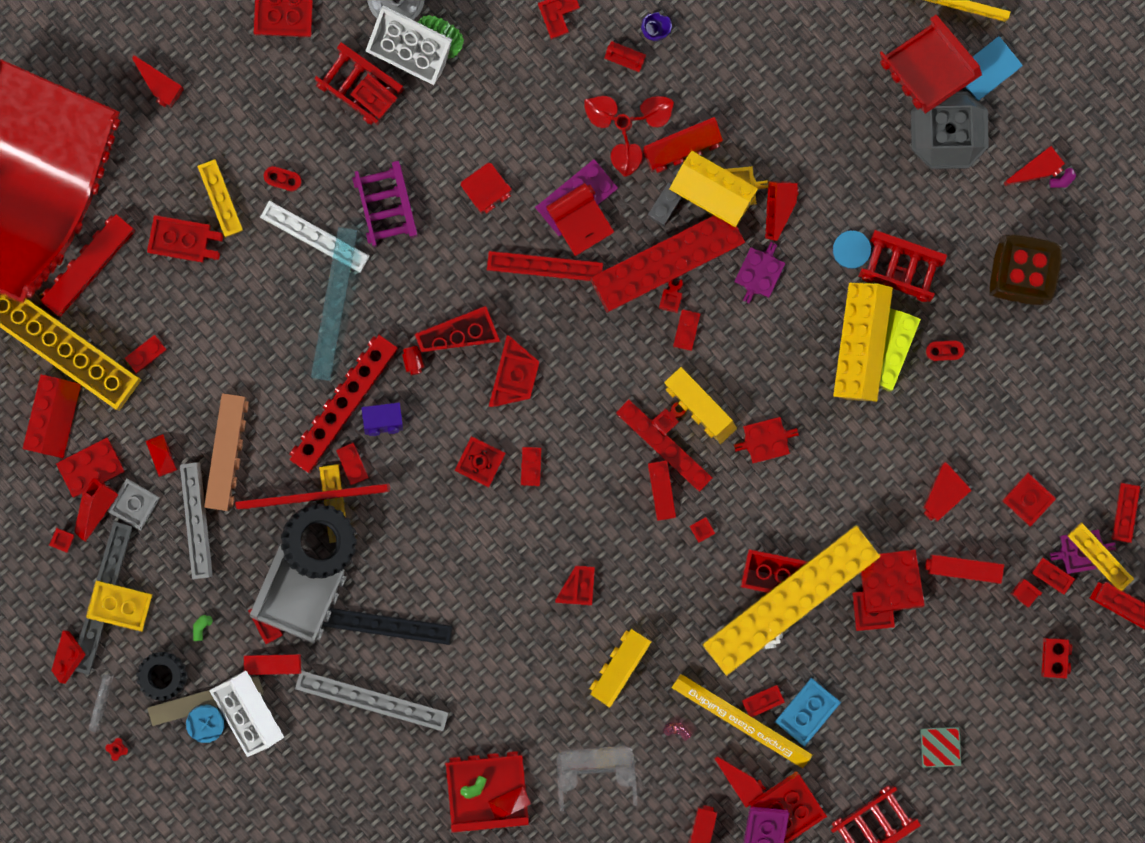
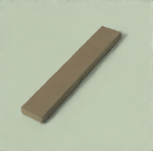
[147,676,264,726]

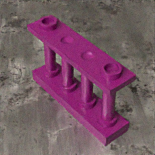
[352,161,418,248]

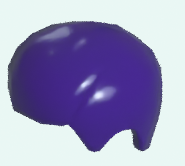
[641,12,672,41]

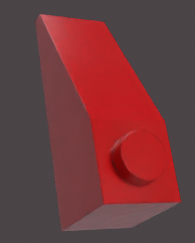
[132,55,184,108]
[1004,146,1065,186]
[765,181,799,241]
[647,460,676,521]
[714,756,766,808]

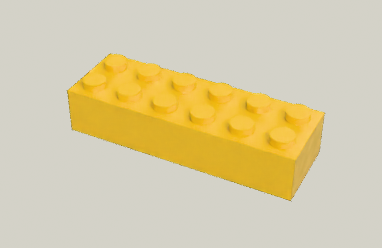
[833,283,893,402]

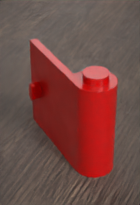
[546,183,614,256]

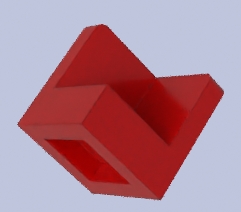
[1010,579,1042,607]

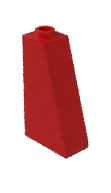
[926,555,1004,584]

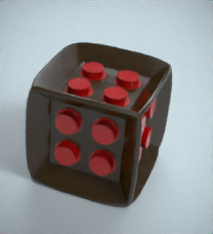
[989,234,1062,306]

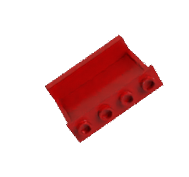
[880,15,982,114]
[445,751,529,833]

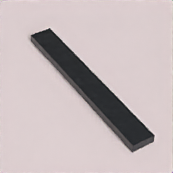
[322,608,452,645]

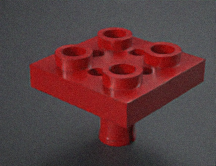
[454,436,506,488]

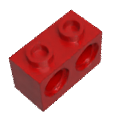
[1041,638,1072,678]

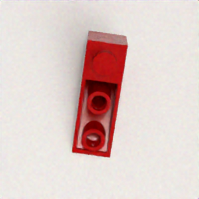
[74,477,118,542]

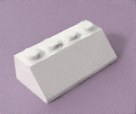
[209,671,284,757]

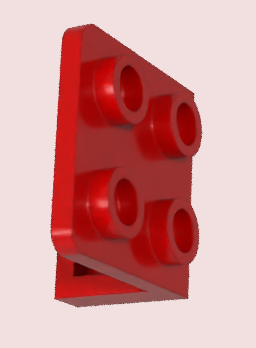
[461,163,512,215]

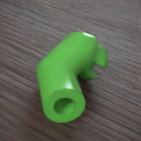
[193,615,213,641]
[460,776,487,799]

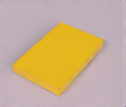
[86,580,152,632]

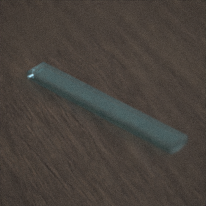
[311,227,358,381]

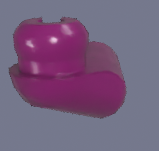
[1049,168,1076,188]

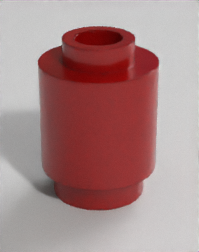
[402,346,425,375]

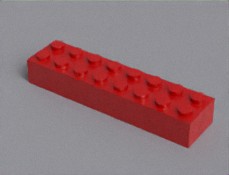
[590,215,745,313]

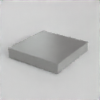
[107,478,160,531]

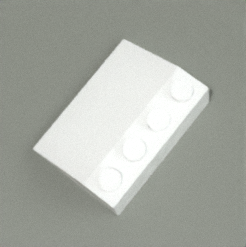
[366,6,452,85]

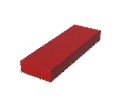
[1112,483,1140,543]
[244,654,301,675]

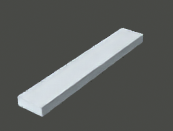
[260,201,370,273]

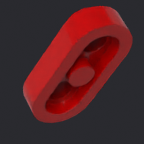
[264,166,302,192]
[925,341,965,361]

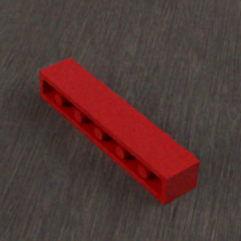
[40,214,136,317]

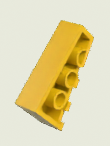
[664,367,737,445]

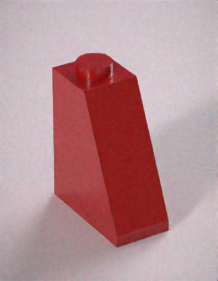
[923,462,972,522]
[688,805,717,843]

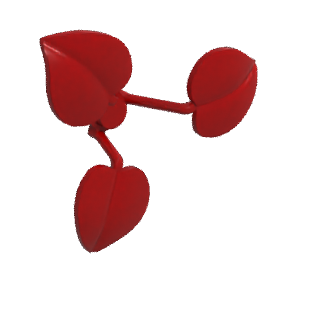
[584,96,674,177]

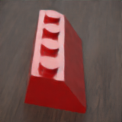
[643,117,723,173]
[22,374,81,459]
[740,549,808,593]

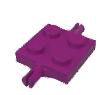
[734,242,785,304]
[1050,530,1116,574]

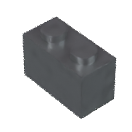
[647,182,682,227]

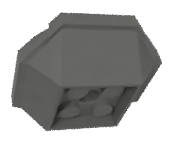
[910,92,989,170]

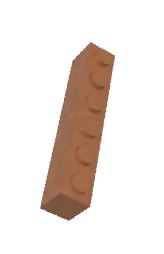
[204,393,249,511]

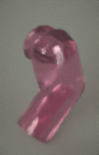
[663,722,692,741]

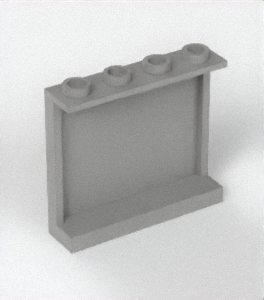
[250,544,347,644]

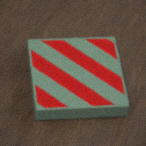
[920,727,961,768]

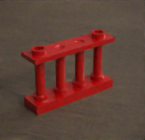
[314,42,404,126]
[858,230,947,302]
[1089,582,1145,630]
[830,785,921,843]

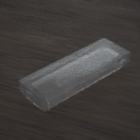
[89,674,114,732]

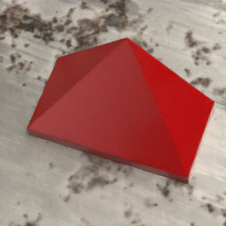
[145,434,177,477]
[488,786,531,819]

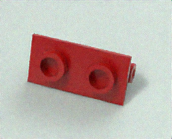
[604,41,646,72]

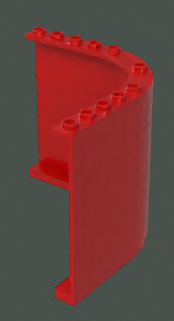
[0,59,120,303]

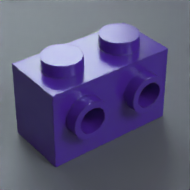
[361,402,403,436]

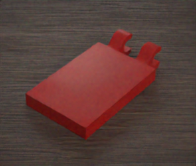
[147,215,224,263]

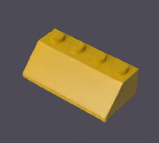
[669,151,758,227]
[589,629,651,707]

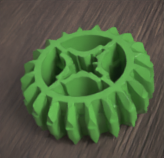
[417,15,464,58]

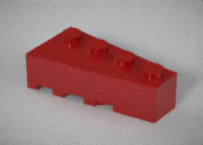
[414,305,500,352]

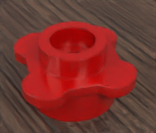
[105,738,128,761]

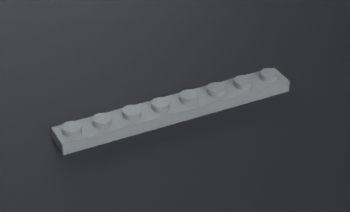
[295,670,449,731]

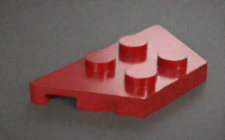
[489,335,540,407]

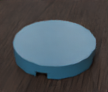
[833,231,871,269]
[186,704,225,743]

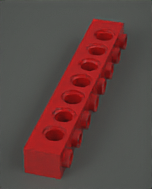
[289,335,398,474]

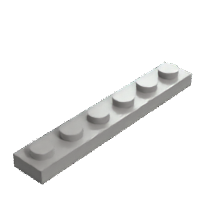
[180,462,213,579]

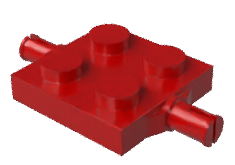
[734,417,799,463]

